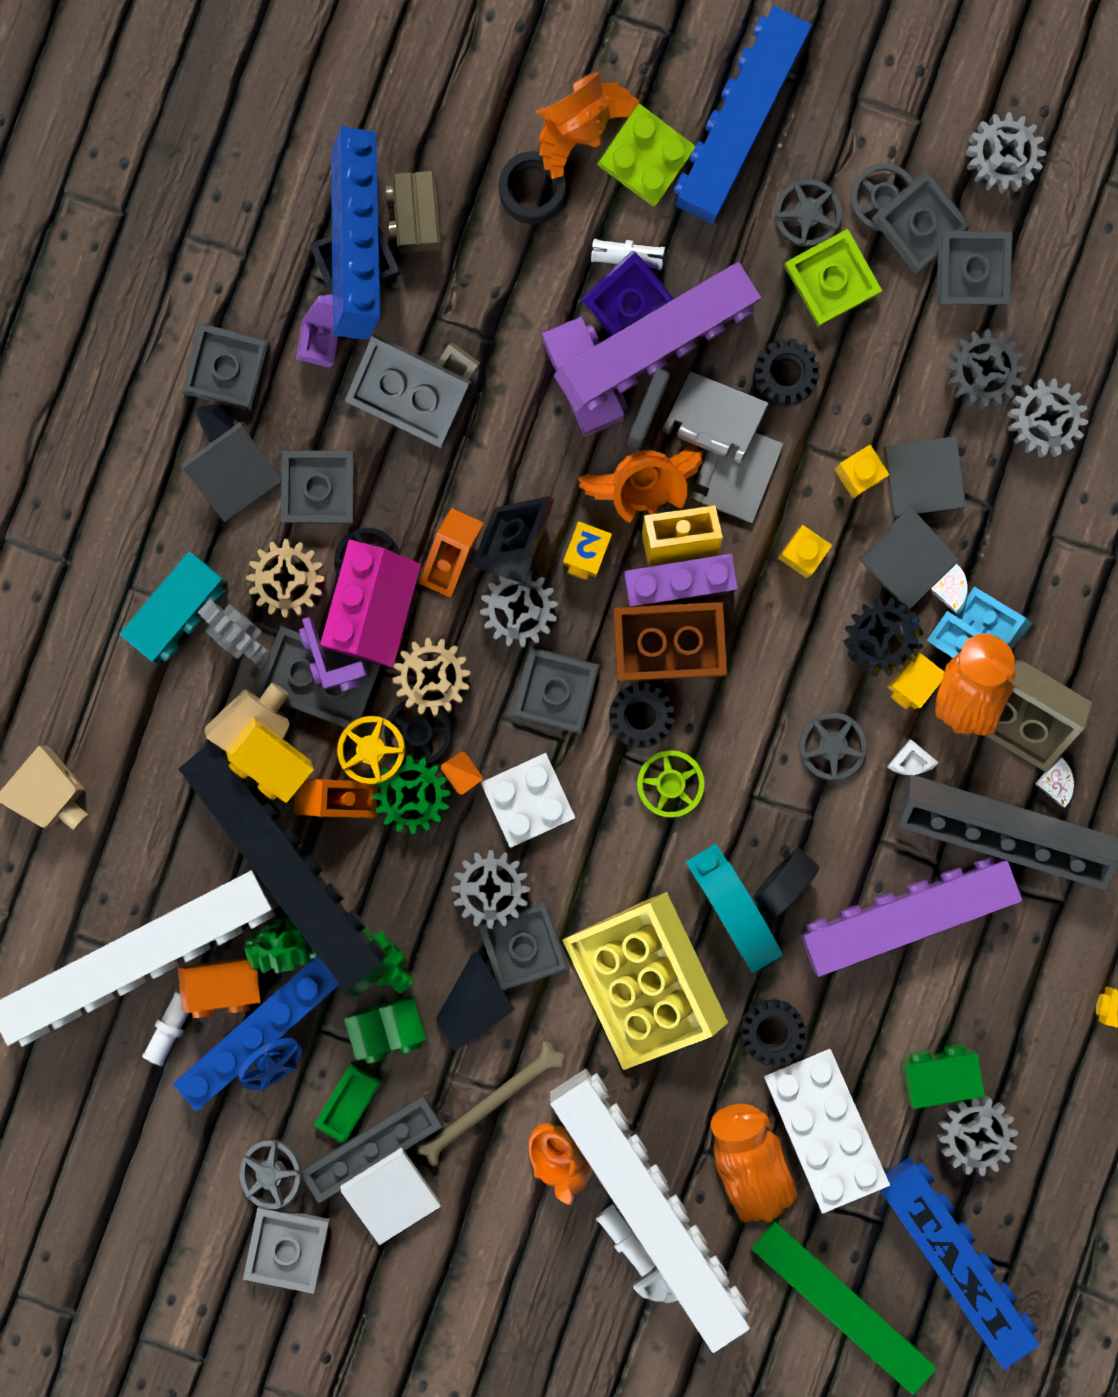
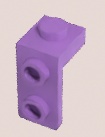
[296,294,338,368]
[299,617,369,692]

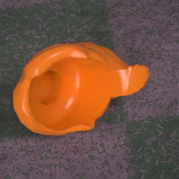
[528,1122,593,1205]

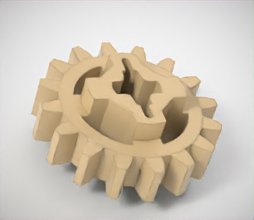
[246,539,326,618]
[392,638,471,717]

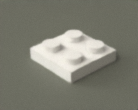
[480,753,575,848]

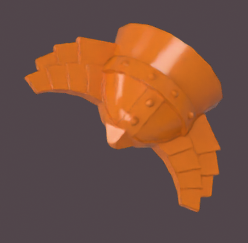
[535,71,639,179]
[578,445,703,523]

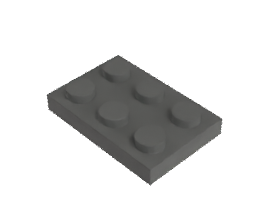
[345,334,472,448]
[255,626,382,731]

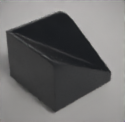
[195,404,235,443]

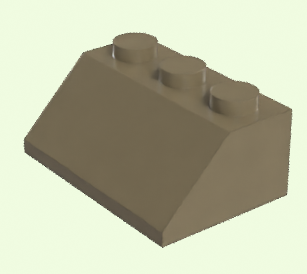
[987,656,1092,772]

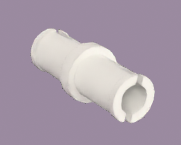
[591,239,665,270]
[142,991,189,1066]
[595,1204,656,1276]

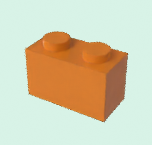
[177,957,260,1018]

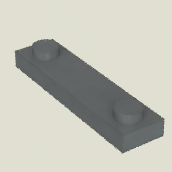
[303,1094,443,1203]

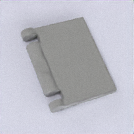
[662,371,769,464]
[689,433,783,524]

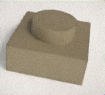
[436,342,481,380]

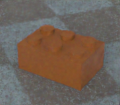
[613,602,727,682]

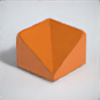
[440,752,484,795]

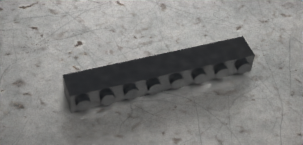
[178,742,390,997]

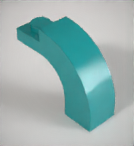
[685,844,783,974]

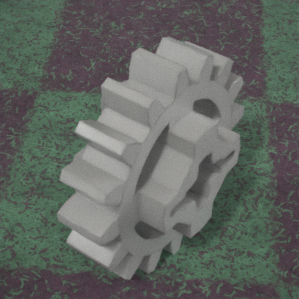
[965,112,1046,194]
[1007,378,1088,458]
[480,571,558,648]
[198,599,269,664]
[451,850,530,929]
[937,1096,1018,1176]

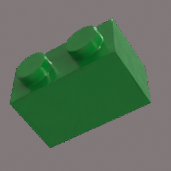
[900,1044,985,1109]

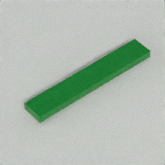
[751,1220,937,1395]

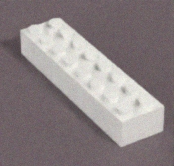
[0,870,280,1047]
[550,1069,751,1353]

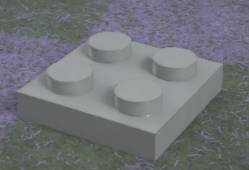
[243,1207,330,1294]

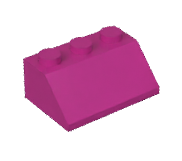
[320,540,421,668]

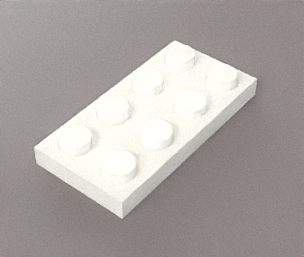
[764,1049,890,1214]

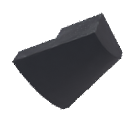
[436,950,515,1051]

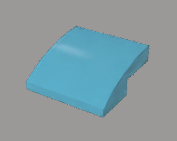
[926,587,1032,658]

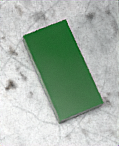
[313,1062,382,1144]

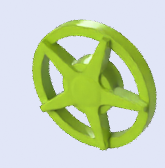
[637,750,704,817]

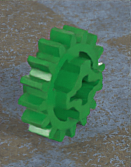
[372,755,452,834]
[244,917,319,973]
[362,926,415,994]

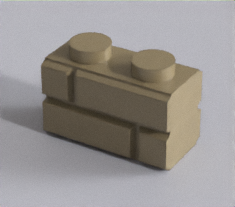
[386,171,442,254]

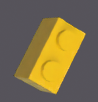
[642,505,723,567]
[226,717,314,803]

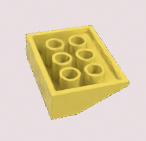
[562,892,728,1070]

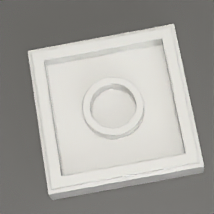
[340,1147,441,1245]

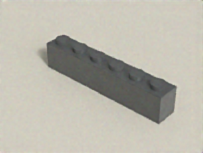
[897,774,1118,890]

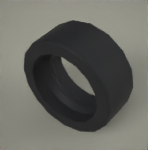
[498,151,566,225]
[753,848,819,917]

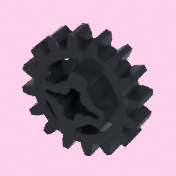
[843,598,924,677]

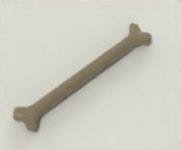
[415,1041,565,1167]

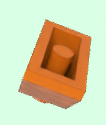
[419,508,484,598]
[293,779,378,818]

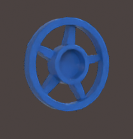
[238,1038,302,1091]

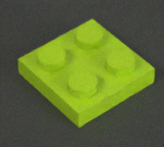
[596,104,695,207]
[784,229,882,328]

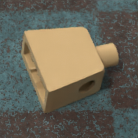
[205,682,289,751]
[0,746,89,831]

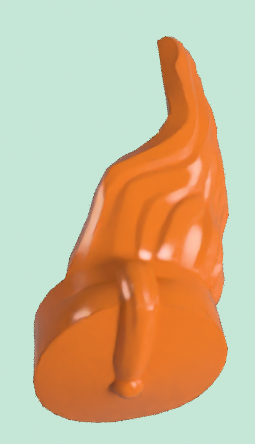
[935,633,1016,736]
[710,1104,798,1223]

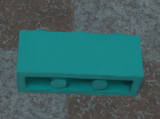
[119,551,227,664]

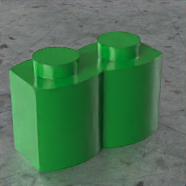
[344,995,428,1064]

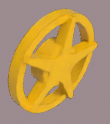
[337,716,405,784]

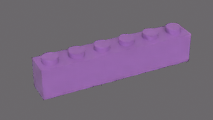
[554,261,761,412]
[800,855,1022,977]

